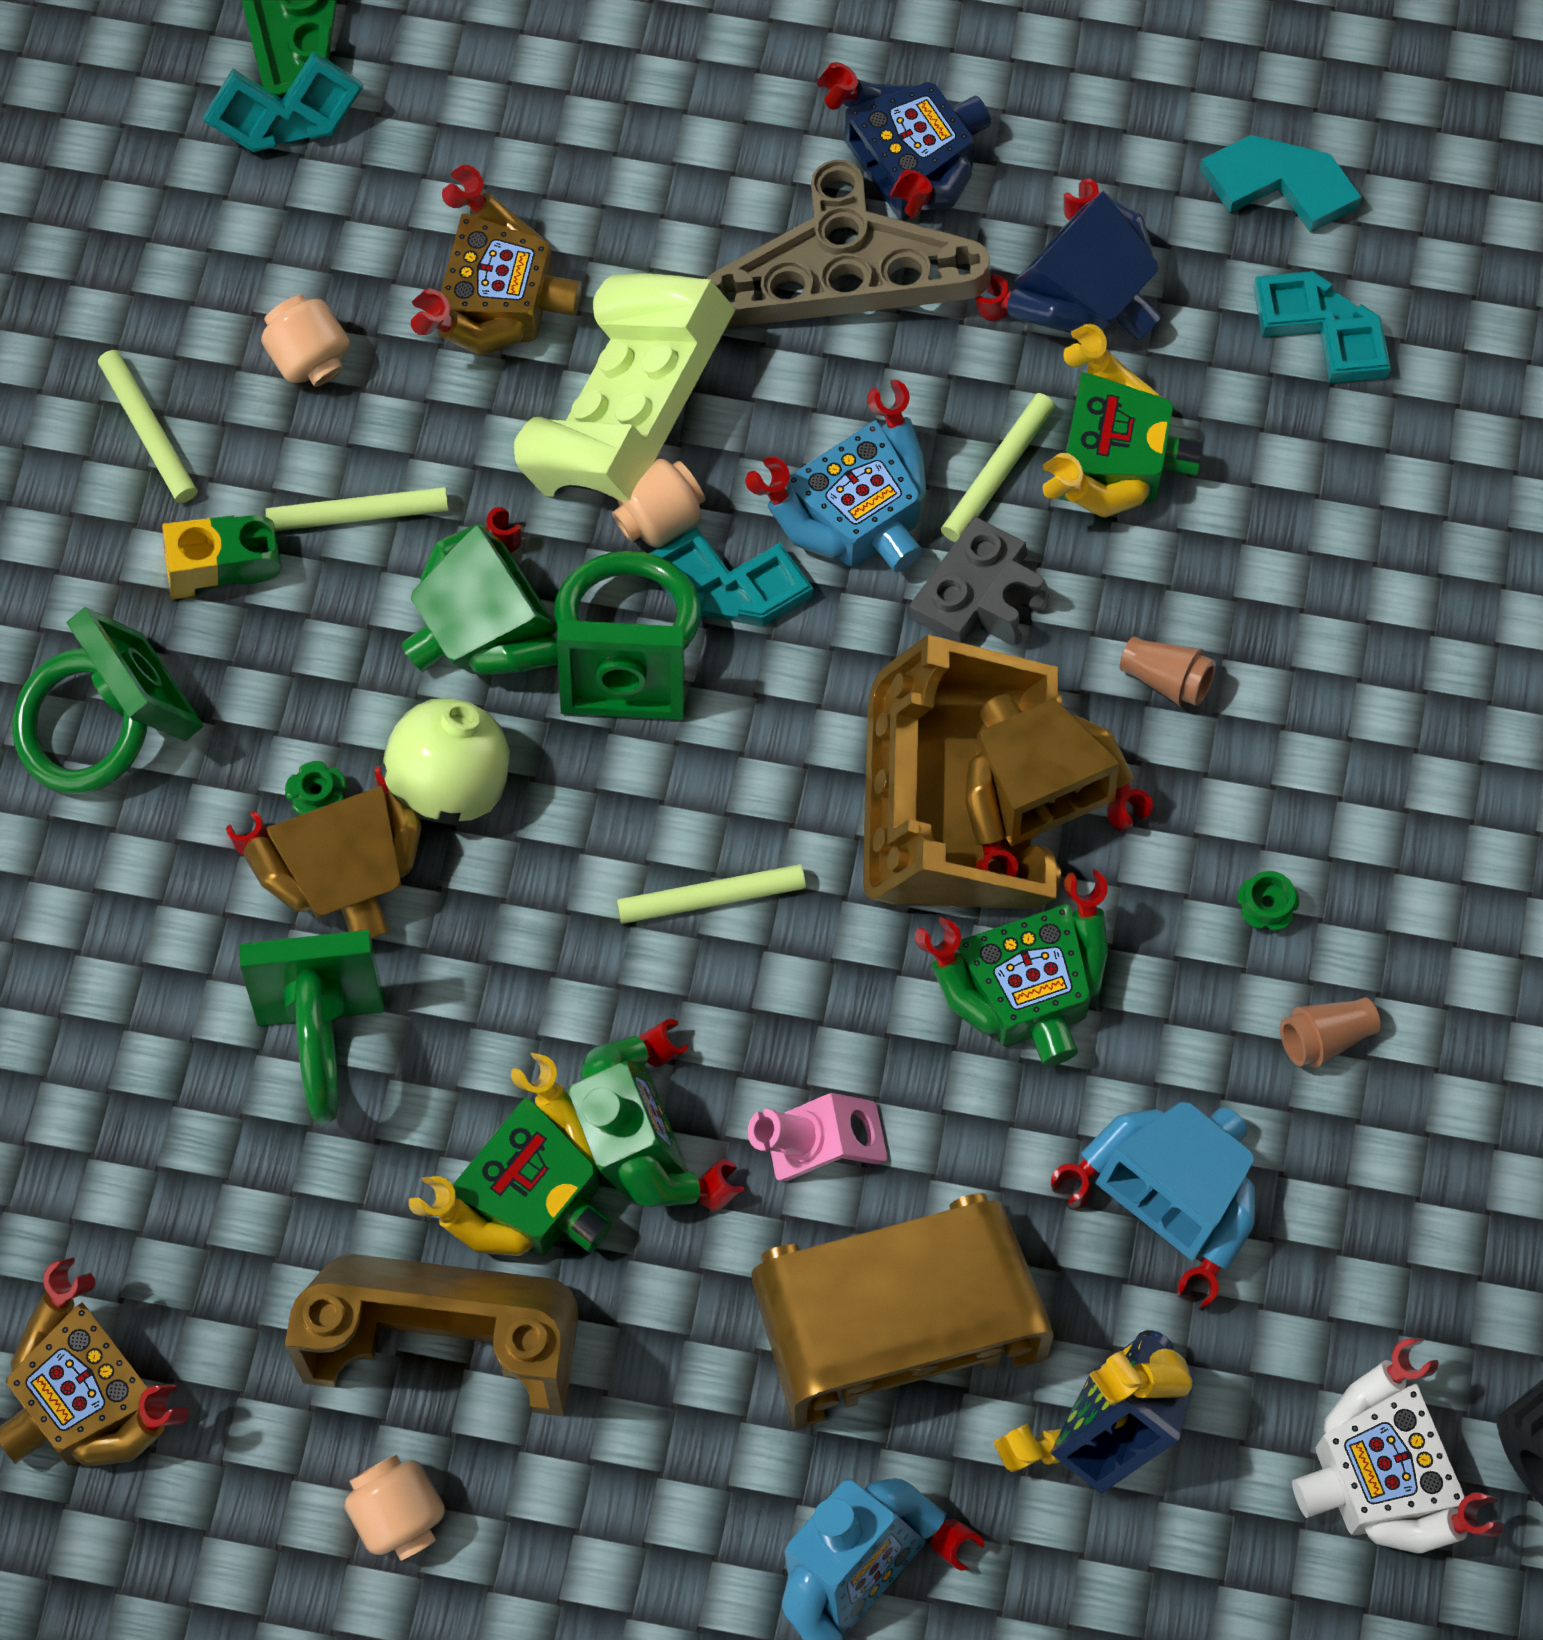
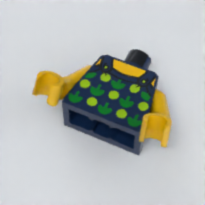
[993,1330,1196,1494]

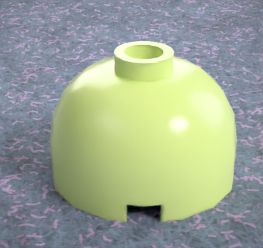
[383,698,510,821]

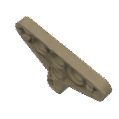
[707,160,991,327]

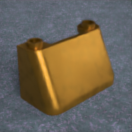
[863,635,1062,909]
[751,1193,1054,1429]
[285,1254,578,1417]

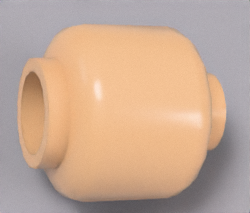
[261,294,350,387]
[612,458,705,548]
[344,1454,445,1561]

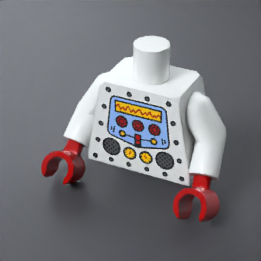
[1292,1338,1504,1554]

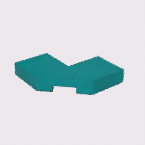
[202,51,364,152]
[1199,135,1362,232]
[1253,271,1391,384]
[650,526,813,627]

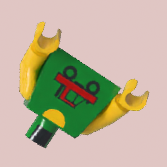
[1042,324,1203,517]
[408,1052,613,1257]

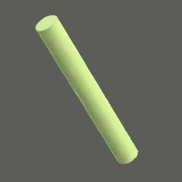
[98,350,198,503]
[941,393,1055,542]
[265,487,449,531]
[616,864,806,924]

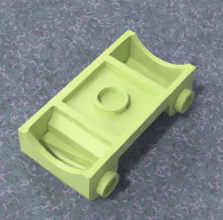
[514,273,736,502]

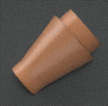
[1120,636,1216,707]
[1280,997,1381,1068]

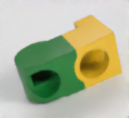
[162,515,282,600]

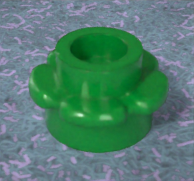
[285,761,347,815]
[1237,871,1300,931]

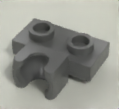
[908,517,1049,645]

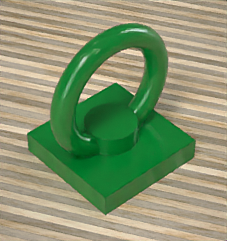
[554,551,701,720]
[12,607,204,794]
[239,930,384,1125]

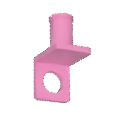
[748,1093,887,1181]

